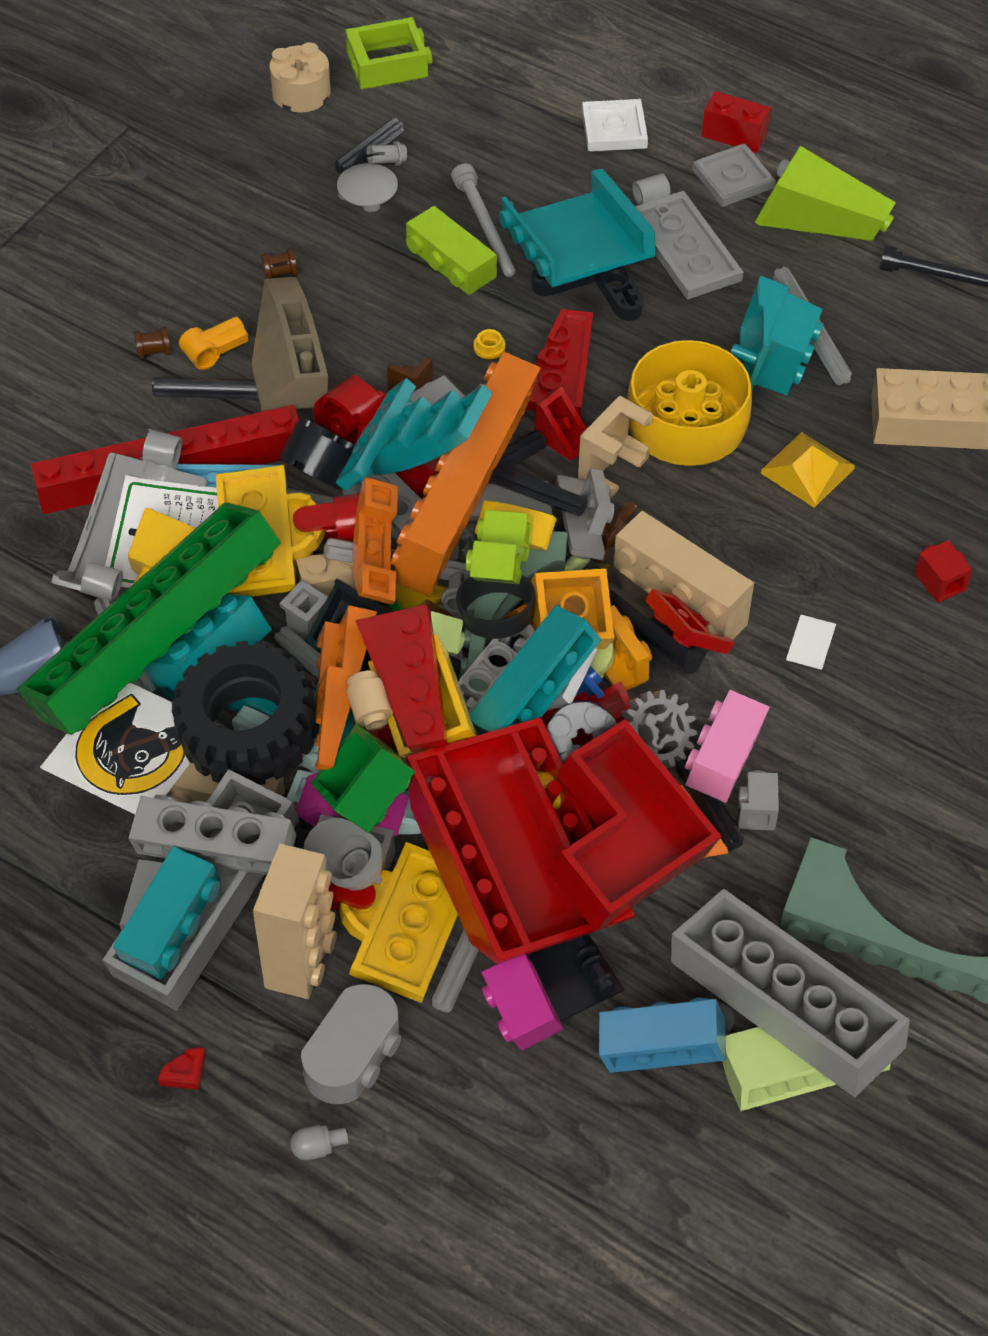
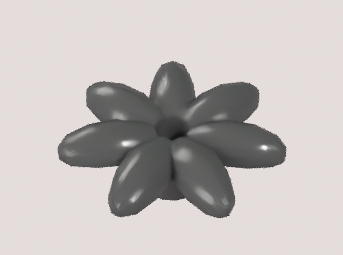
[460,527,478,559]

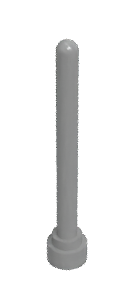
[451,163,516,277]

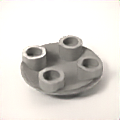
[337,163,398,212]

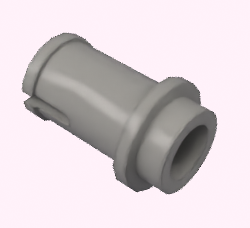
[367,141,407,166]
[441,572,469,613]

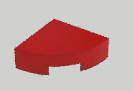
[158,1047,206,1090]

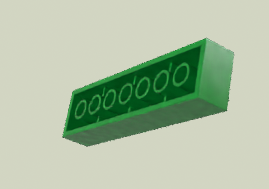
[16,502,282,735]

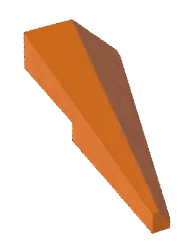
[315,605,377,770]

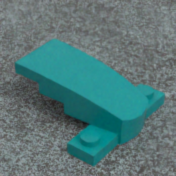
[335,378,492,491]

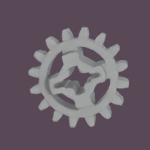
[621,690,698,769]

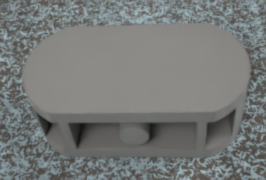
[301,984,401,1104]

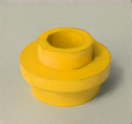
[474,329,506,359]

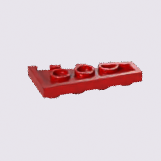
[526,309,593,416]
[355,604,448,752]

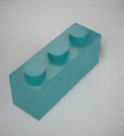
[113,846,221,980]

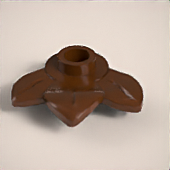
[594,502,637,562]

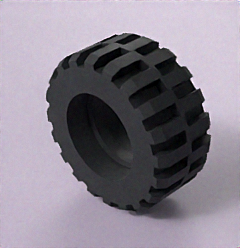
[172,641,319,785]

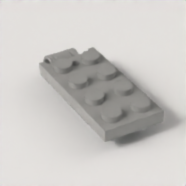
[632,173,744,300]

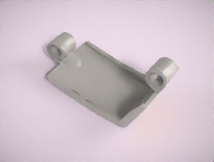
[51,429,208,602]

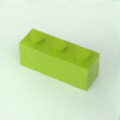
[406,206,497,295]

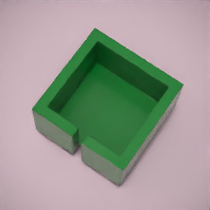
[311,723,415,833]

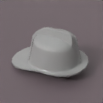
[304,818,383,891]

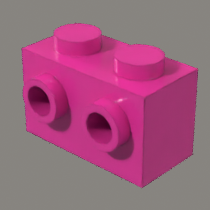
[482,955,564,1051]

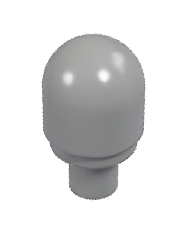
[290,1124,348,1161]

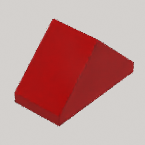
[535,386,587,460]

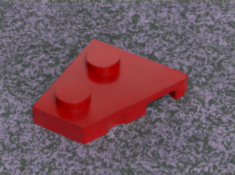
[645,589,735,654]

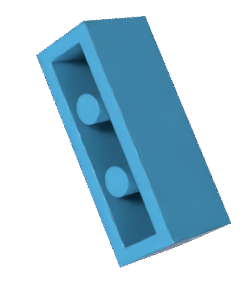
[599,998,726,1073]

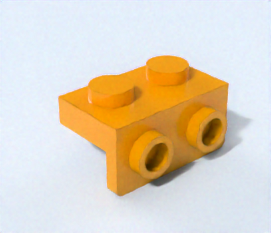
[604,605,652,691]

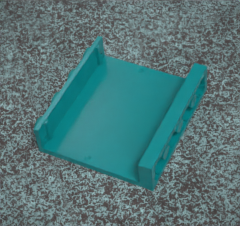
[499,168,655,287]

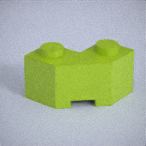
[466,510,533,584]

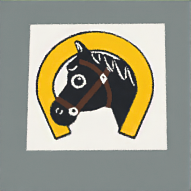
[40,683,219,814]

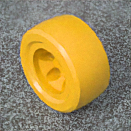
[627,340,752,466]

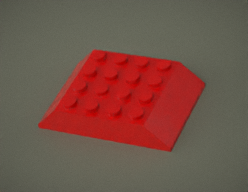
[405,717,635,964]

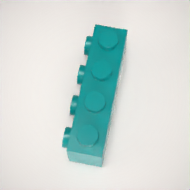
[470,605,601,735]

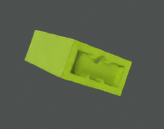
[345,17,432,89]

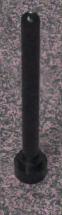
[879,245,988,287]

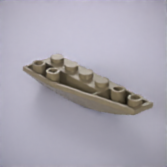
[252,277,328,412]

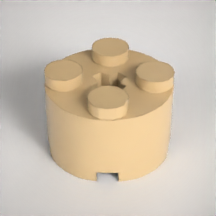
[270,42,331,112]

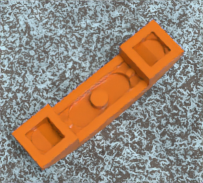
[353,477,398,605]

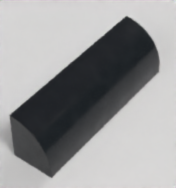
[585,563,708,673]

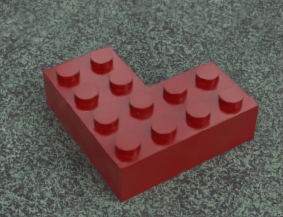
[548,719,722,932]

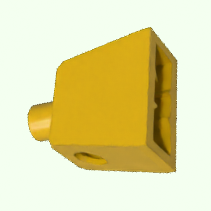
[128,507,195,584]

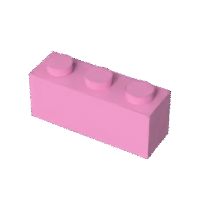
[685,690,770,803]

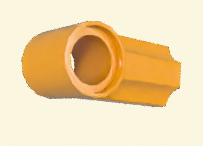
[179,317,248,370]

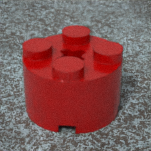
[313,375,386,445]

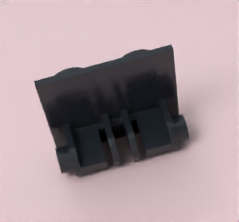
[528,934,624,1022]

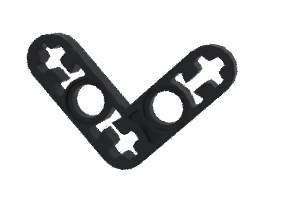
[531,266,644,321]

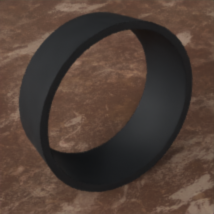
[456,575,535,639]

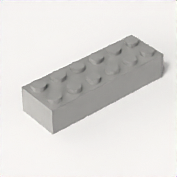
[102,769,299,1011]
[671,889,910,1098]

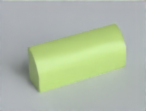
[722,1027,891,1111]

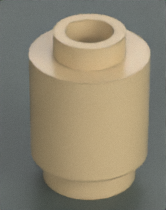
[346,671,393,730]

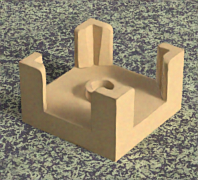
[578,396,653,499]

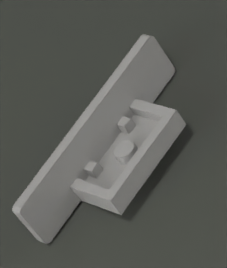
[555,468,614,560]

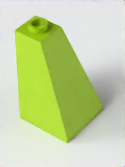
[755,146,896,241]

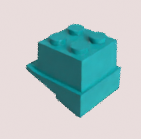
[731,276,824,395]

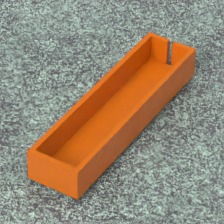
[390,352,541,598]

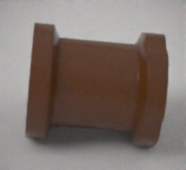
[261,248,298,279]
[134,326,171,360]

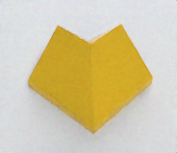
[761,432,855,508]

